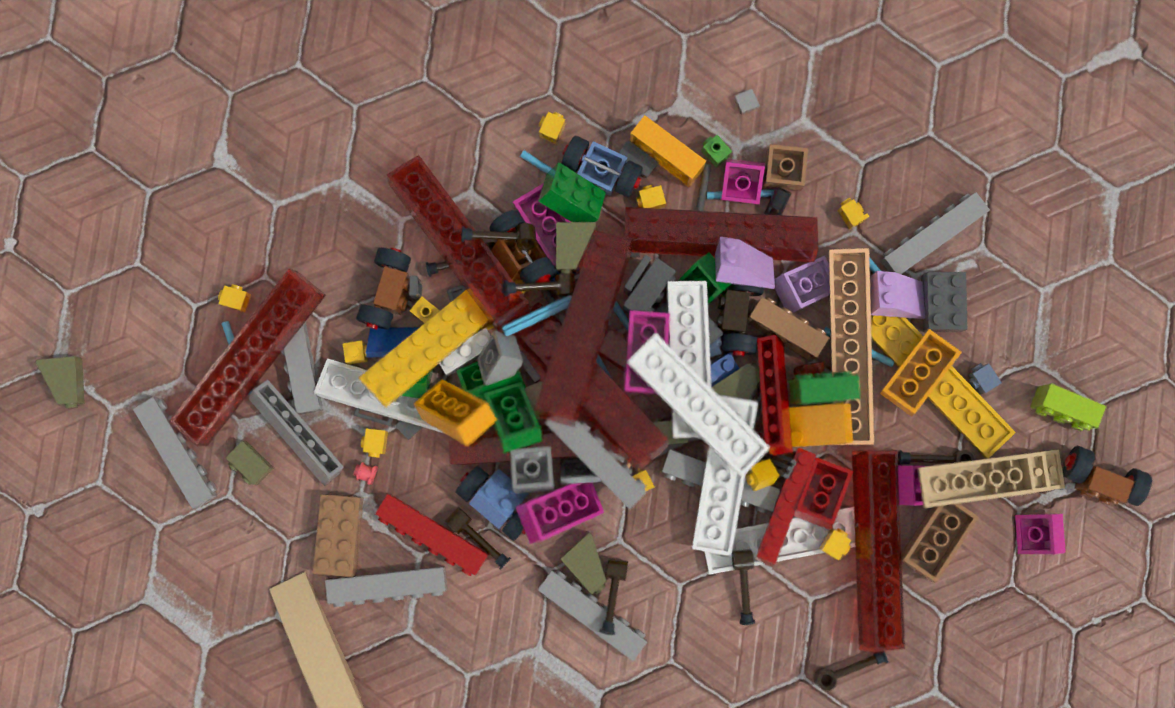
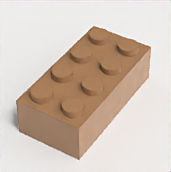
[747,297,829,362]
[313,494,364,577]
[898,503,979,583]

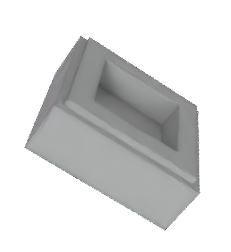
[734,89,760,114]

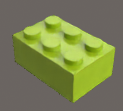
[1030,384,1106,431]

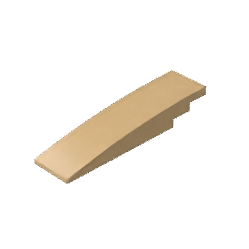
[918,450,1065,508]
[269,572,364,708]

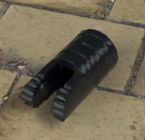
[762,187,792,225]

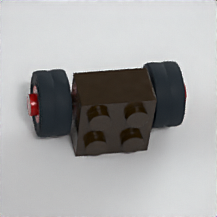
[715,283,764,356]

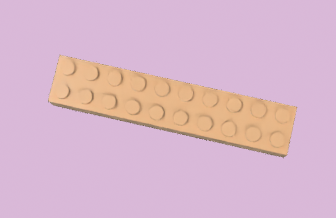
[829,248,874,445]

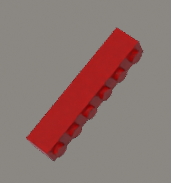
[757,335,793,456]
[755,448,816,567]
[375,494,489,576]

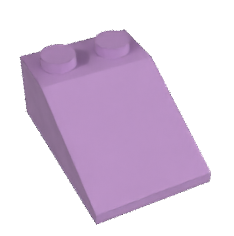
[715,237,775,289]
[774,255,830,313]
[870,271,925,319]

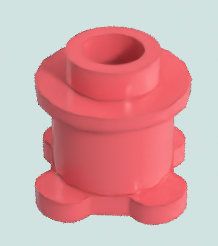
[354,462,378,485]

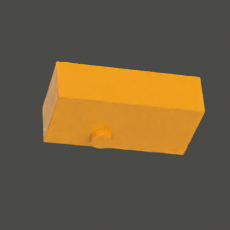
[630,115,706,188]
[880,329,962,417]
[413,379,496,446]
[789,403,853,447]

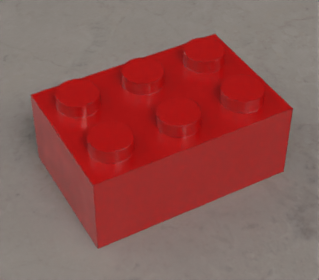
[794,457,853,530]

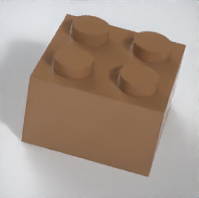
[763,144,808,191]

